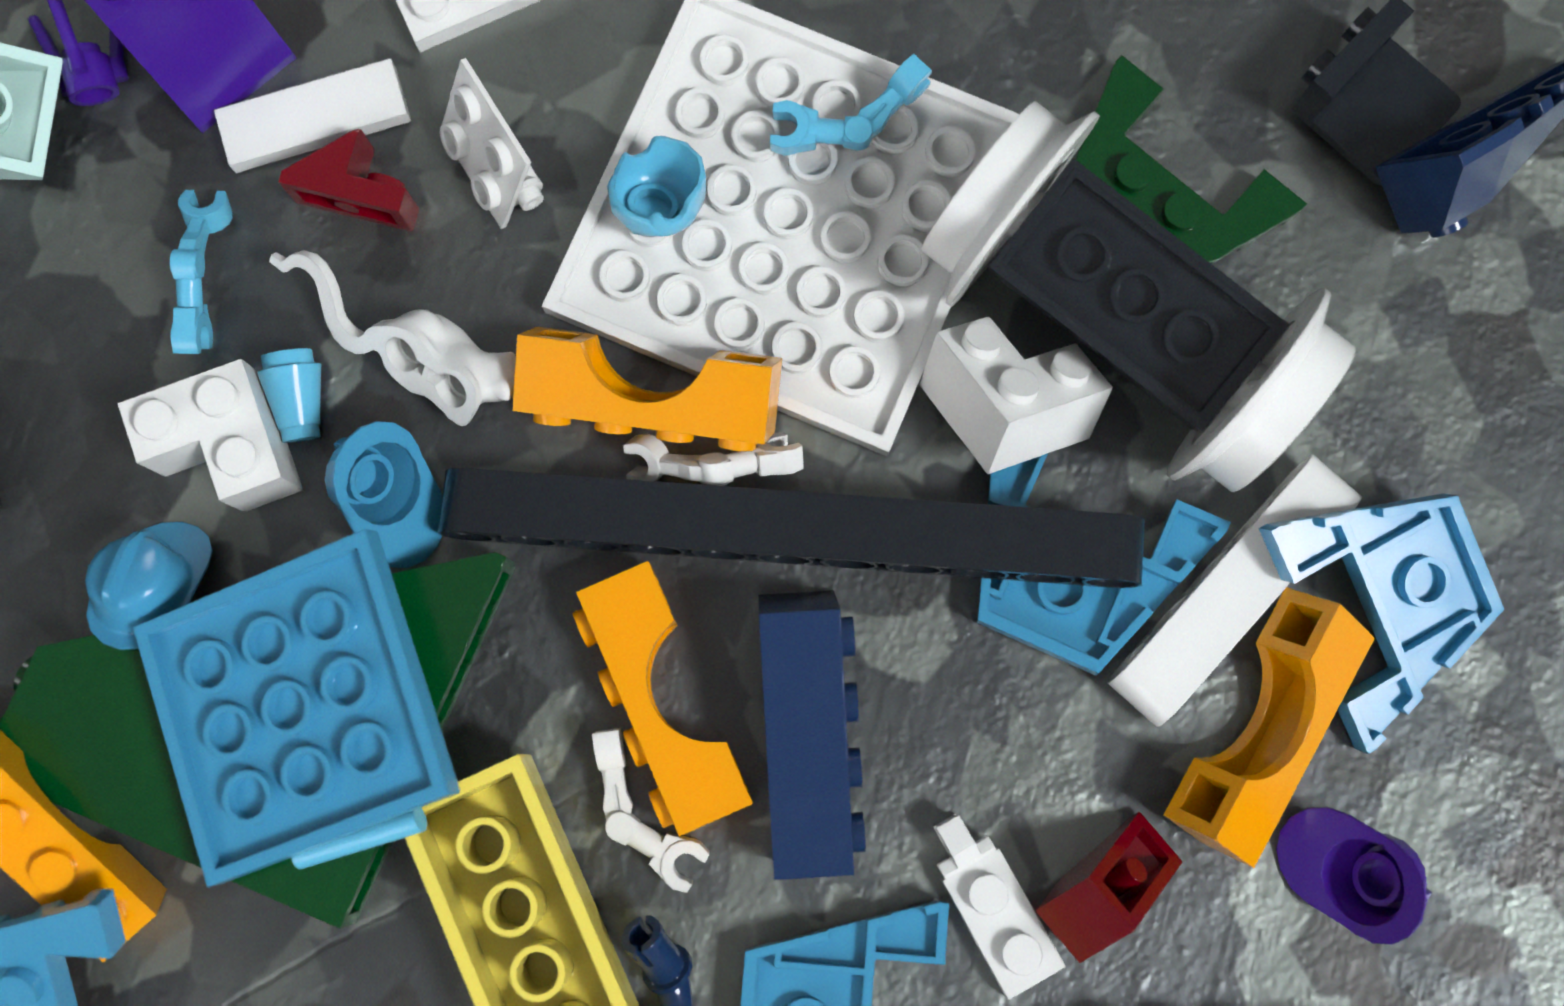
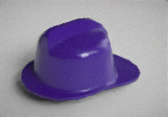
[1276,807,1432,945]

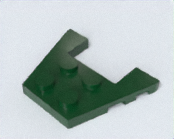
[1076,55,1307,264]

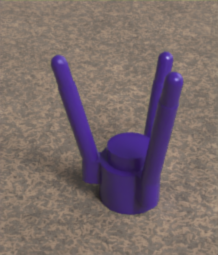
[28,0,129,106]

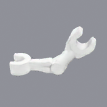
[623,432,804,486]
[592,727,710,893]

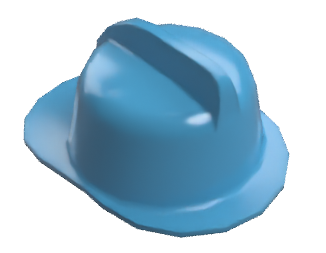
[324,421,442,568]
[85,522,213,650]

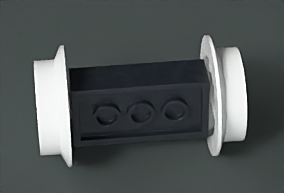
[921,101,1356,492]

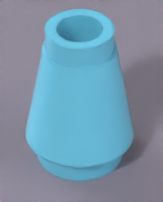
[257,348,321,443]

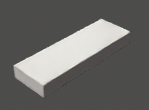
[214,58,411,173]

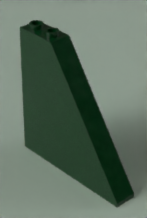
[0,552,517,929]

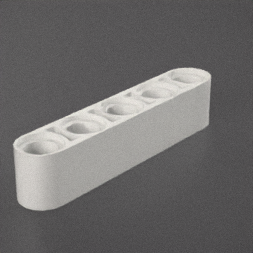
[1107,454,1362,727]

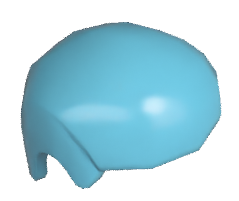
[607,136,706,237]

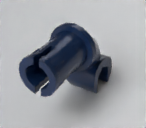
[621,915,693,1006]

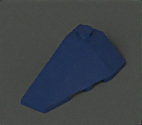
[1375,60,1564,238]

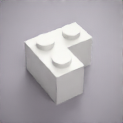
[919,316,1113,474]
[117,359,304,512]

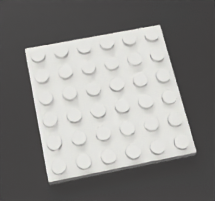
[542,0,1020,456]

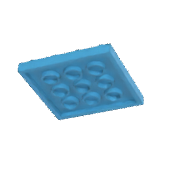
[133,529,461,887]

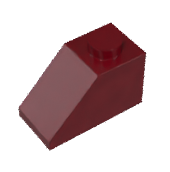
[1036,811,1183,963]

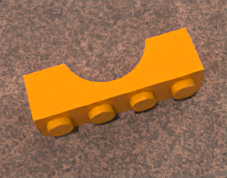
[512,327,782,451]
[573,561,754,837]
[1163,587,1375,868]
[0,730,167,962]

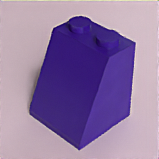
[85,0,296,133]

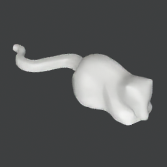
[270,250,516,426]

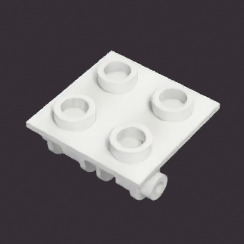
[440,58,544,229]

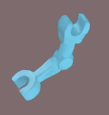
[770,54,932,156]
[170,190,233,354]

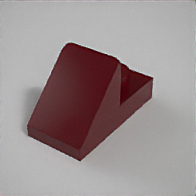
[278,129,420,232]

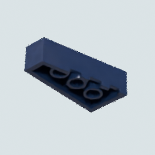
[758,590,866,880]

